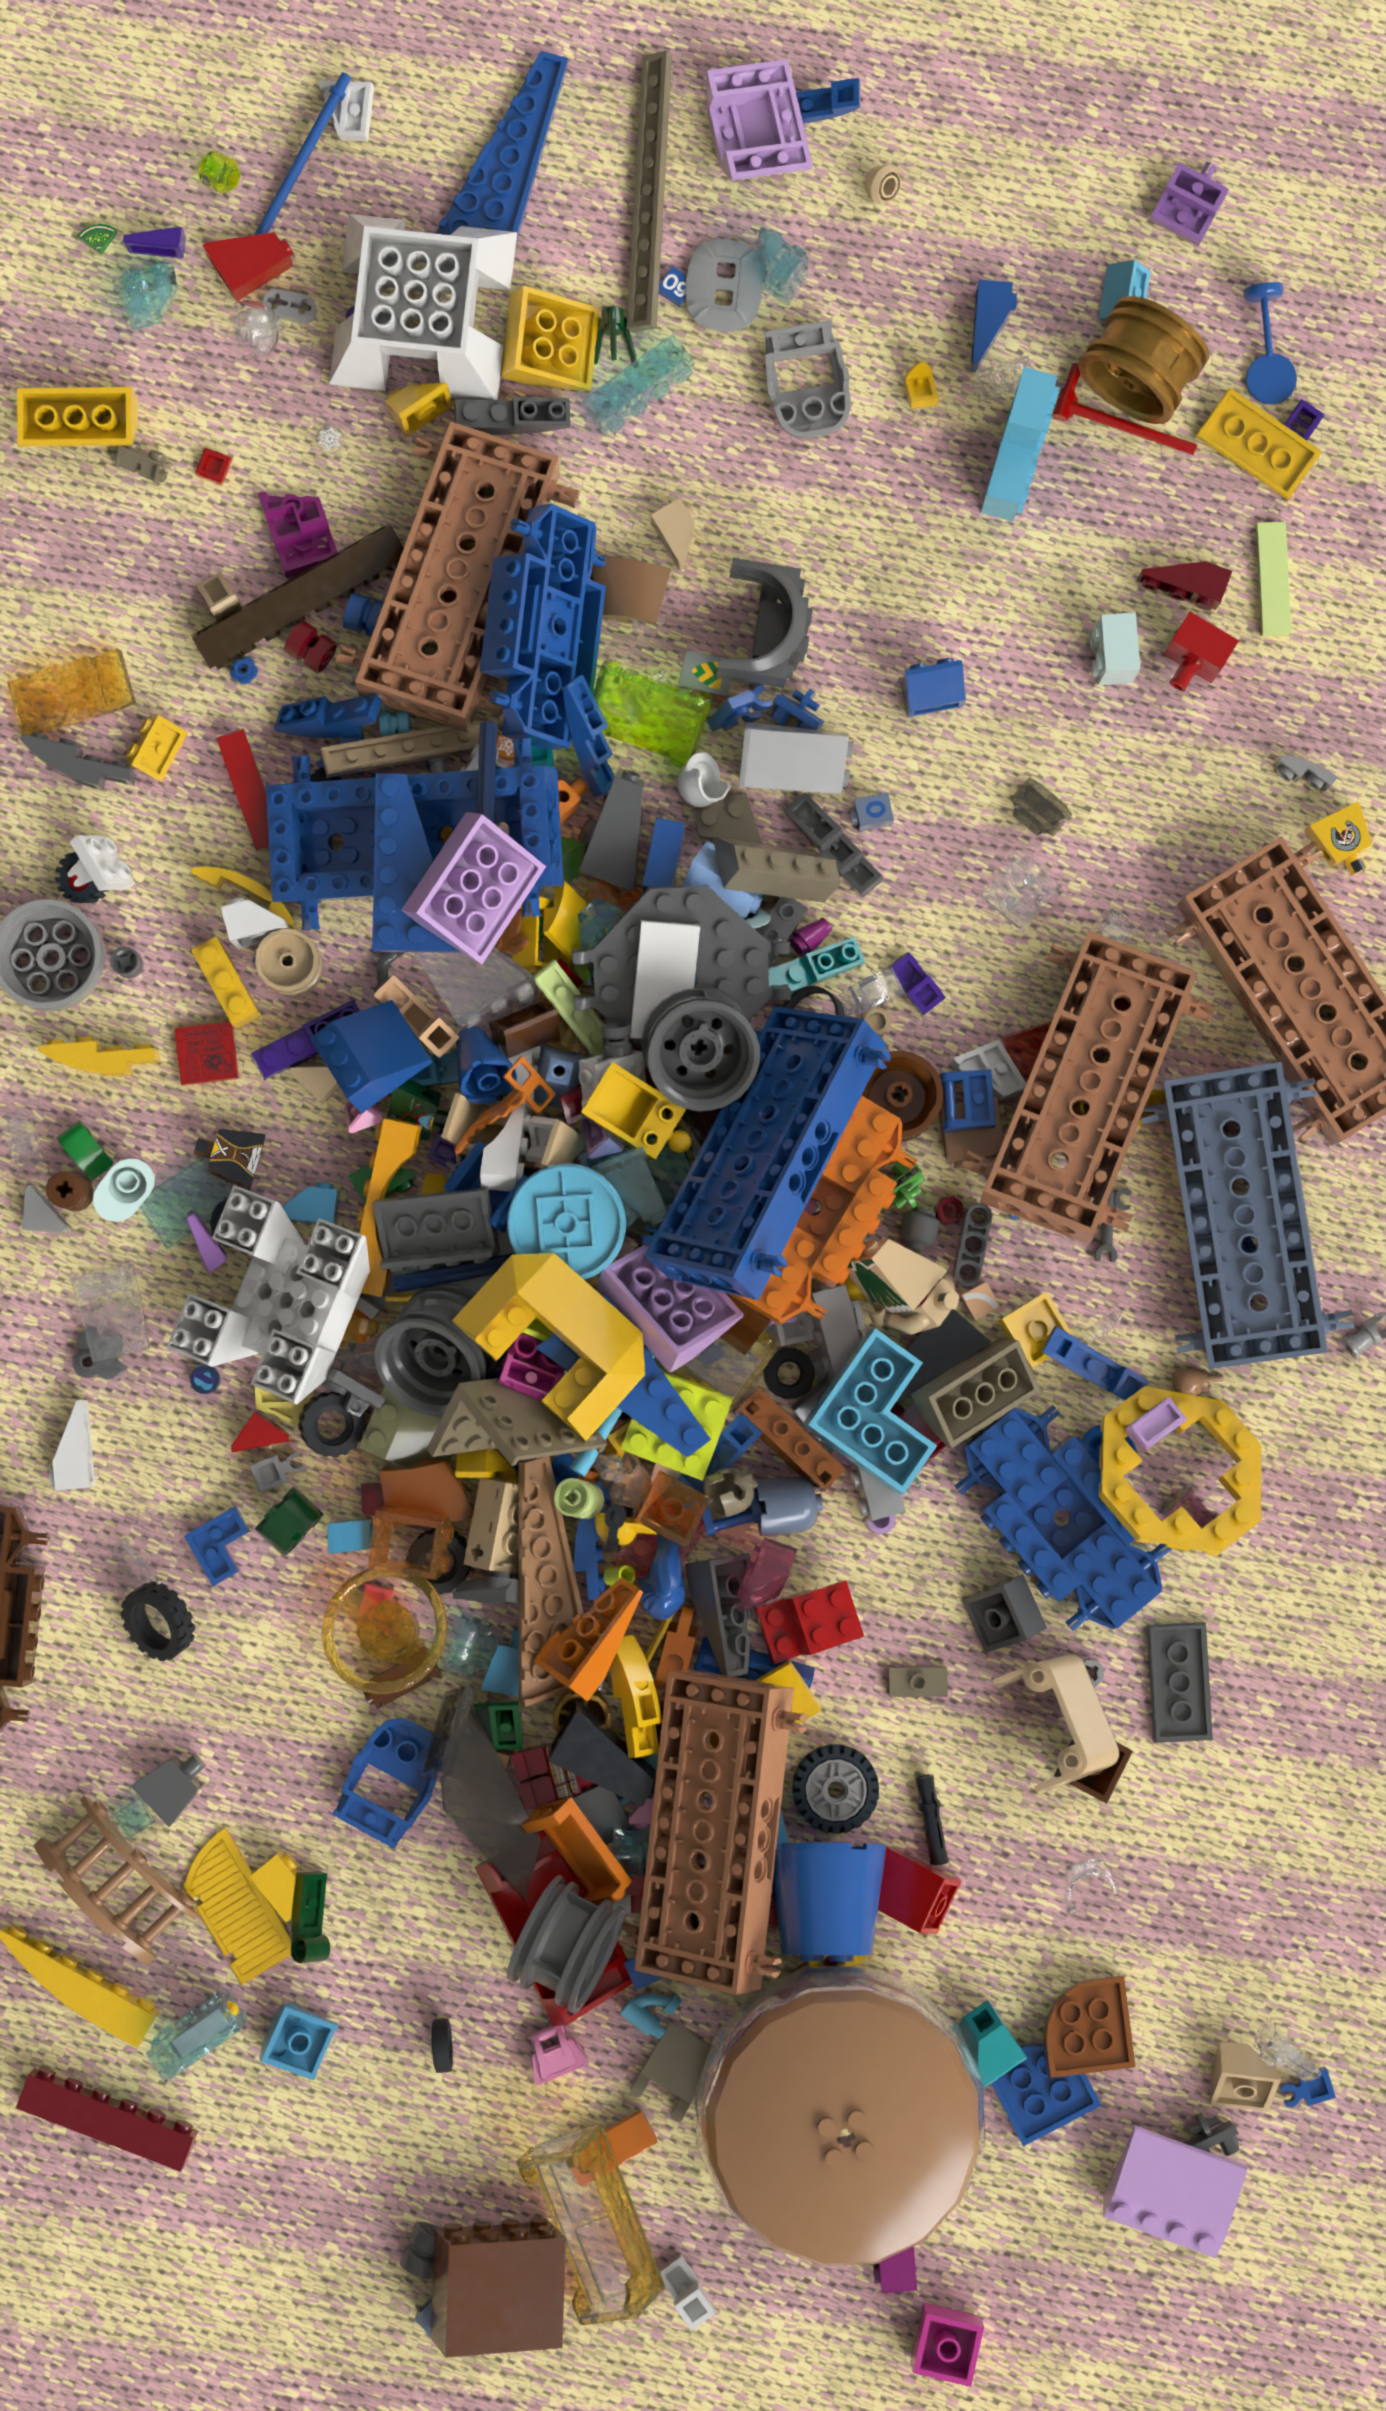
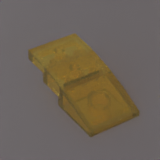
[7,648,136,736]

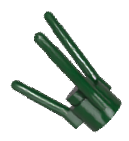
[594,306,639,369]

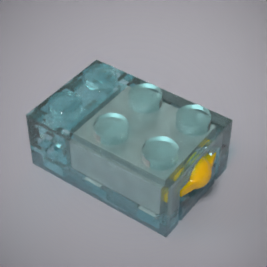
[145,1989,248,2083]

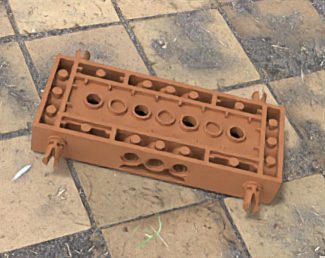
[336,421,580,733]
[1167,836,1386,1146]
[961,931,1216,1245]
[619,1670,808,1995]

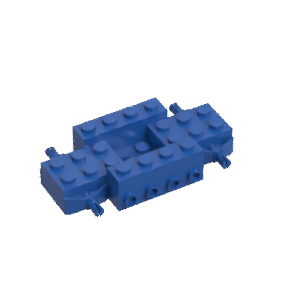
[480,503,606,750]
[954,1405,1171,1631]

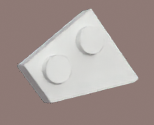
[319,81,374,141]
[950,1040,1026,1101]

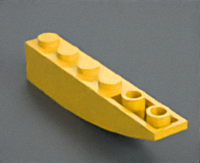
[0,1925,160,2048]

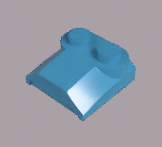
[259,2003,339,2080]

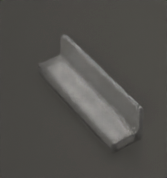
[101,1537,199,1639]

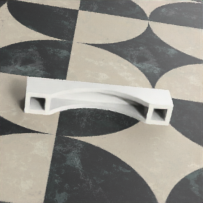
[480,1044,541,1191]

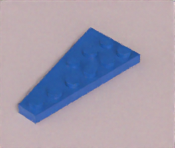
[372,774,462,953]
[535,1296,711,1458]

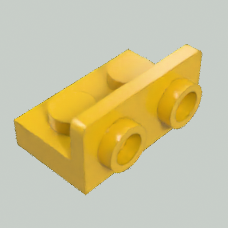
[126,715,188,782]

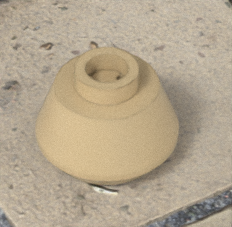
[864,165,901,204]

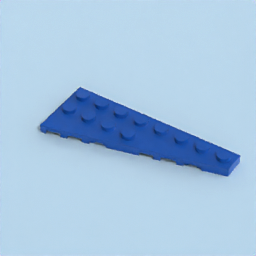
[435,51,568,242]

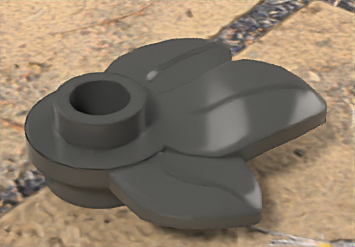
[73,1325,125,1379]

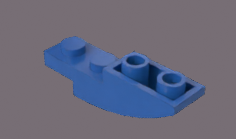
[274,693,382,738]
[574,1481,611,1600]

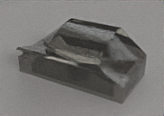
[1010,777,1072,837]

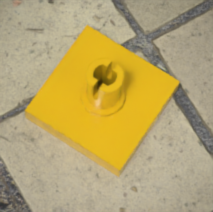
[755,1660,822,1724]

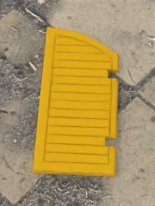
[182,1827,292,1985]

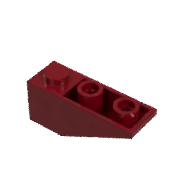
[1136,561,1232,610]

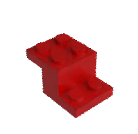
[754,1580,864,1664]

